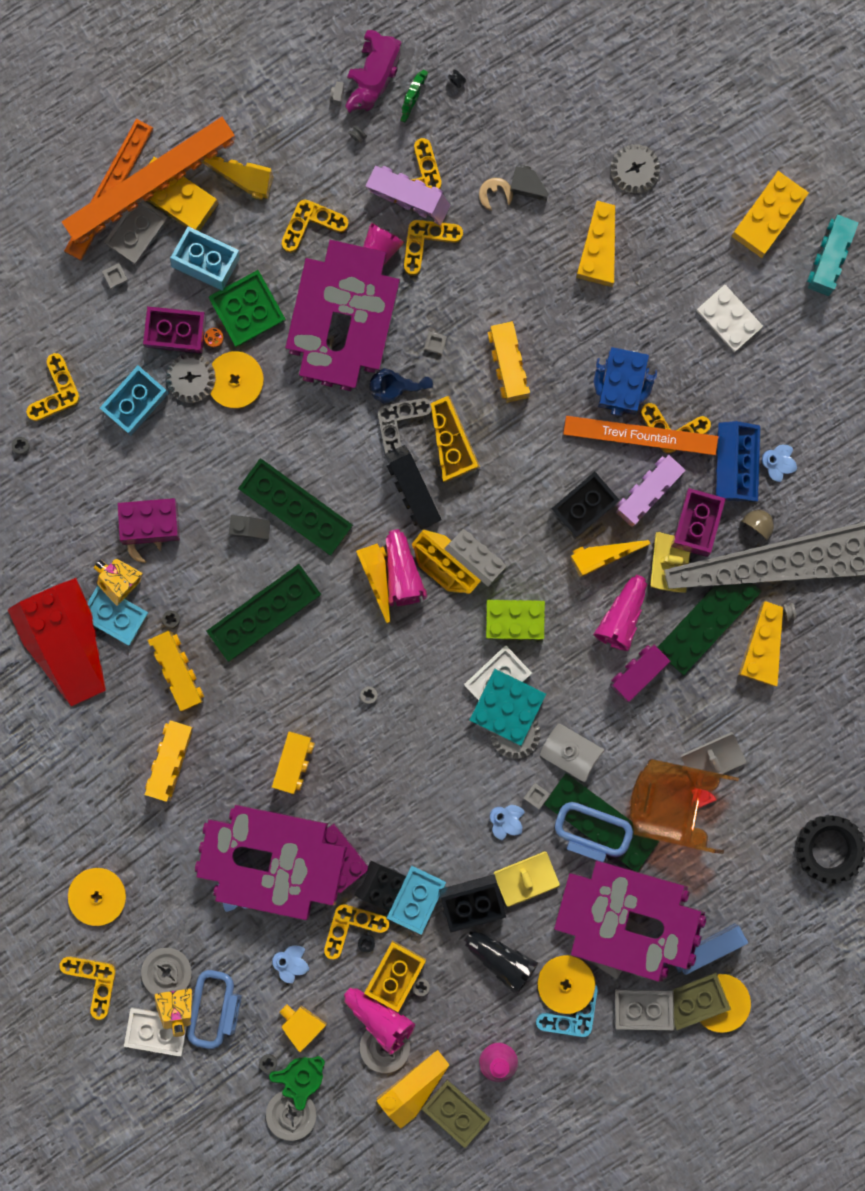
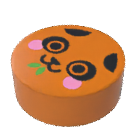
[204,328,224,348]

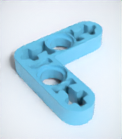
[536,984,598,1037]

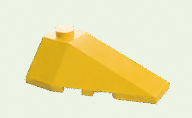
[202,156,274,200]
[570,540,651,577]
[356,543,390,624]
[376,1049,449,1129]

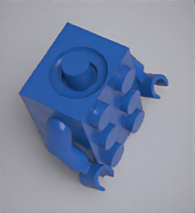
[593,347,657,417]

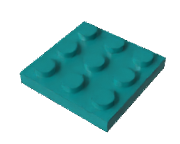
[469,668,546,746]

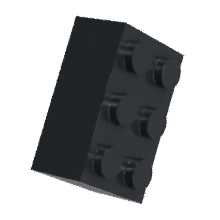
[550,471,620,539]
[439,874,506,933]

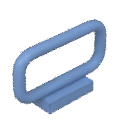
[555,802,633,862]
[187,970,242,1049]

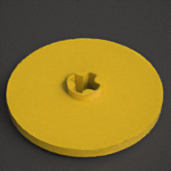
[210,351,264,409]
[68,868,126,926]
[538,955,596,1014]
[700,974,751,1033]

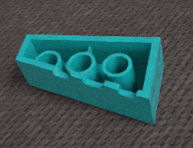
[806,214,859,296]

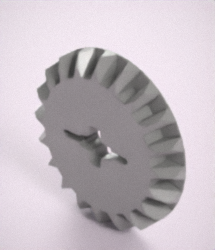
[611,144,660,193]
[166,353,216,403]
[490,719,540,759]
[141,947,192,995]
[360,1030,410,1073]
[266,1092,316,1141]

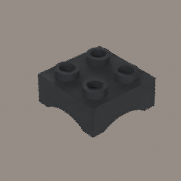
[354,860,406,911]

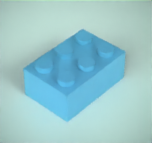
[170,227,240,291]
[100,365,169,436]

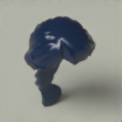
[369,368,433,404]

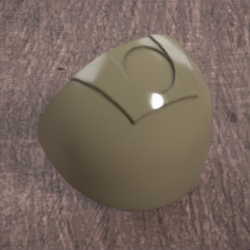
[740,509,774,541]

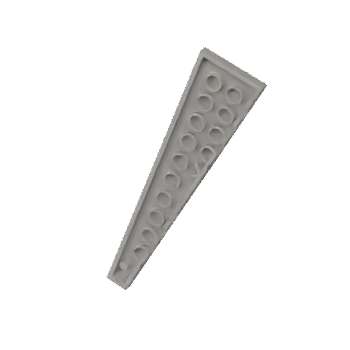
[664,522,865,589]

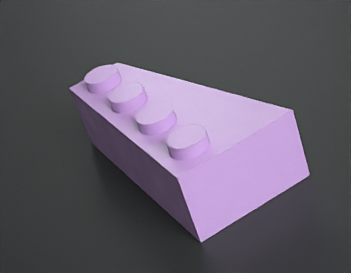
[366,166,450,226]
[616,455,685,527]

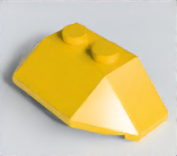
[412,530,481,594]

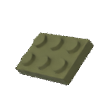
[672,972,731,1030]
[422,1079,491,1148]

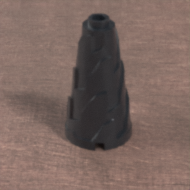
[464,931,539,995]

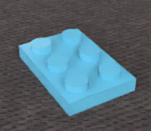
[88,585,149,646]
[387,865,446,935]

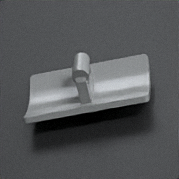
[540,724,604,782]
[681,732,746,786]

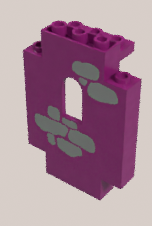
[285,239,400,391]
[195,805,347,920]
[554,861,707,981]

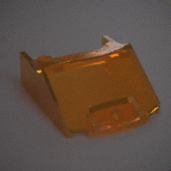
[630,759,739,854]

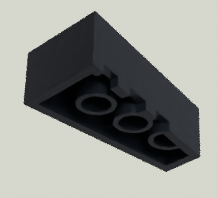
[384,445,442,530]

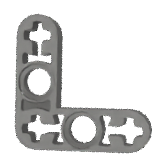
[378,398,432,454]

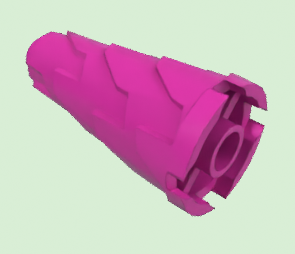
[386,529,427,606]
[593,575,647,651]
[344,988,415,1055]

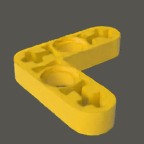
[393,138,442,203]
[281,200,349,253]
[404,220,463,276]
[26,353,80,421]
[641,403,711,454]
[324,904,389,959]
[60,956,116,1020]

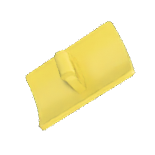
[650,532,690,593]
[494,851,560,907]

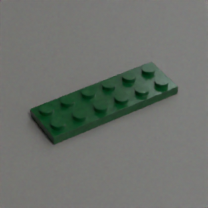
[238,458,353,556]
[206,564,322,662]
[657,583,762,675]
[544,773,659,872]

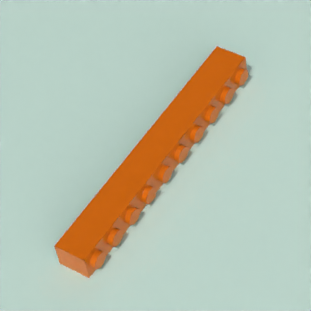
[62,117,236,244]

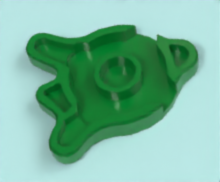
[400,70,429,123]
[269,1056,325,1111]

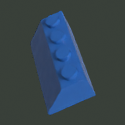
[716,421,760,502]

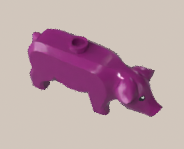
[345,30,401,114]

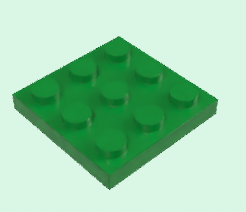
[208,270,286,347]

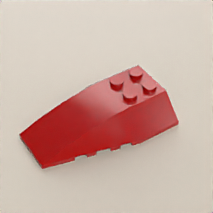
[7,578,106,706]

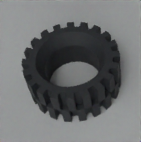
[795,815,865,884]

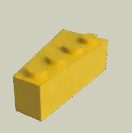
[576,201,615,287]
[487,321,530,403]
[431,396,480,482]
[738,601,783,687]
[147,631,205,712]
[145,720,194,802]

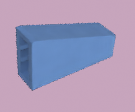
[675,923,748,975]

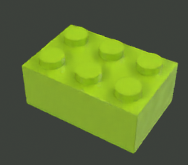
[486,600,545,640]

